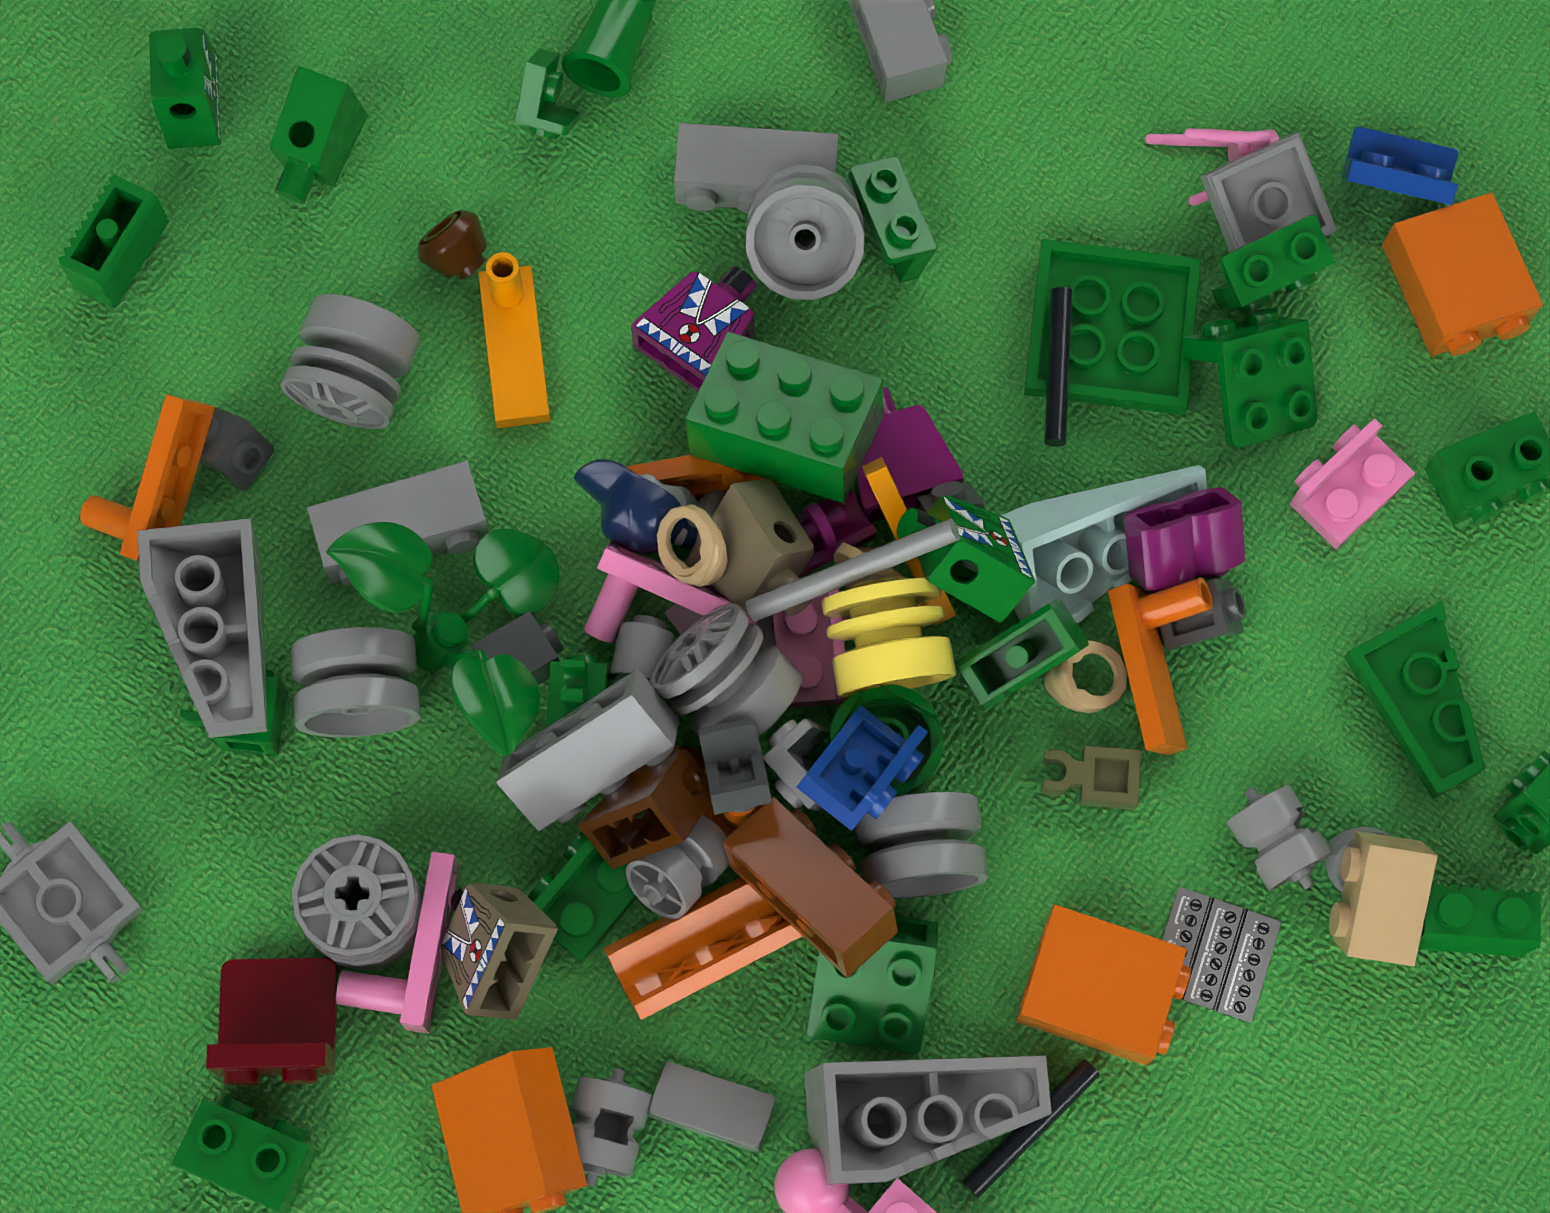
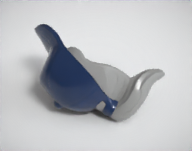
[574,459,727,553]

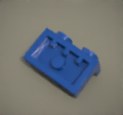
[1341,127,1458,205]

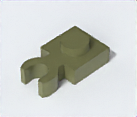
[1040,745,1141,810]

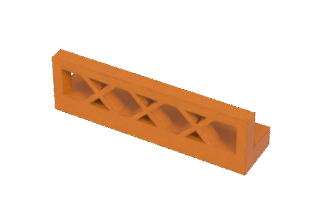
[603,877,802,1020]

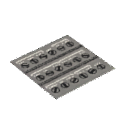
[1162,886,1282,1023]

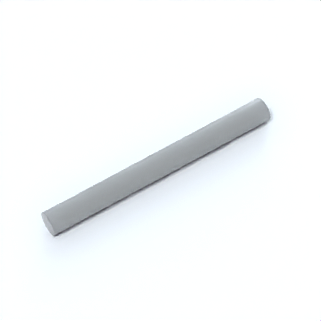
[746,518,960,622]

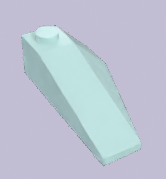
[1001,465,1207,623]

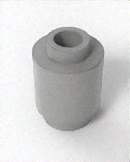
[609,615,675,685]

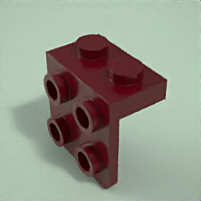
[206,958,338,1085]

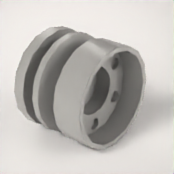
[280,294,420,429]
[650,603,803,737]
[292,834,423,972]

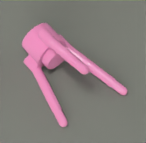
[1145,128,1279,206]

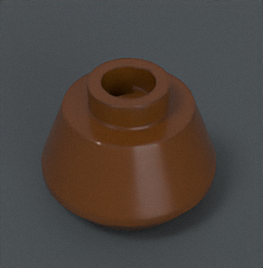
[418,209,487,279]

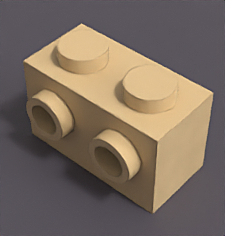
[1329,831,1438,966]

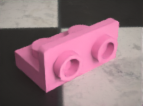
[1289,418,1416,550]
[772,588,850,709]

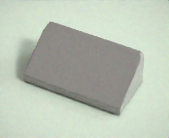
[648,1061,776,1153]

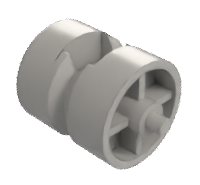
[1226,785,1333,891]
[626,815,729,919]
[570,1068,652,1187]

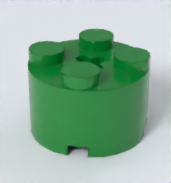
[828,684,944,797]

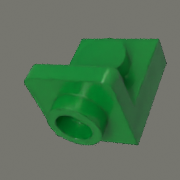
[515,48,579,138]

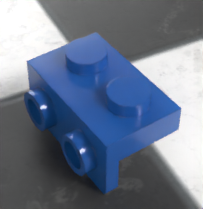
[796,705,928,831]

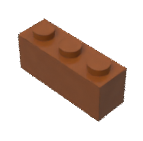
[722,797,898,978]

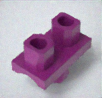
[795,489,877,578]

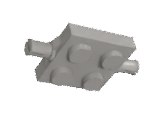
[0,821,144,985]

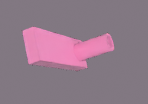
[584,541,758,643]
[336,852,460,1034]

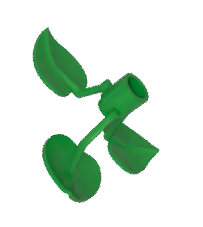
[326,522,560,757]

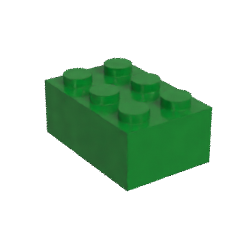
[685,332,883,504]

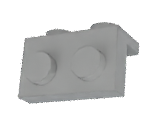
[763,719,830,813]

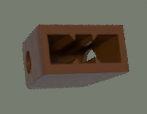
[578,746,711,869]

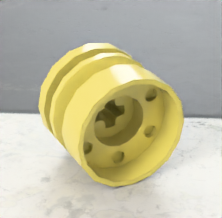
[821,576,956,698]

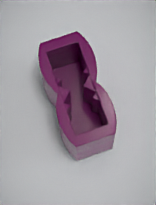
[1124,487,1246,593]

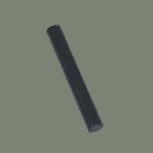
[1044,287,1072,447]
[962,1059,1100,1199]

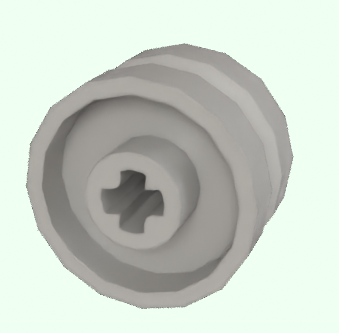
[746,165,865,300]
[290,627,421,737]
[855,792,988,899]

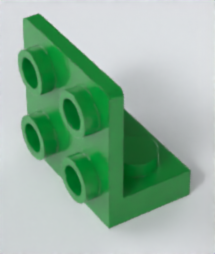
[807,916,938,1054]

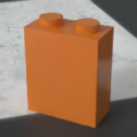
[1382,192,1543,357]
[1015,904,1191,1066]
[431,1047,588,1213]

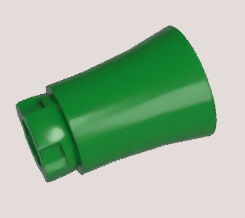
[561,0,656,98]

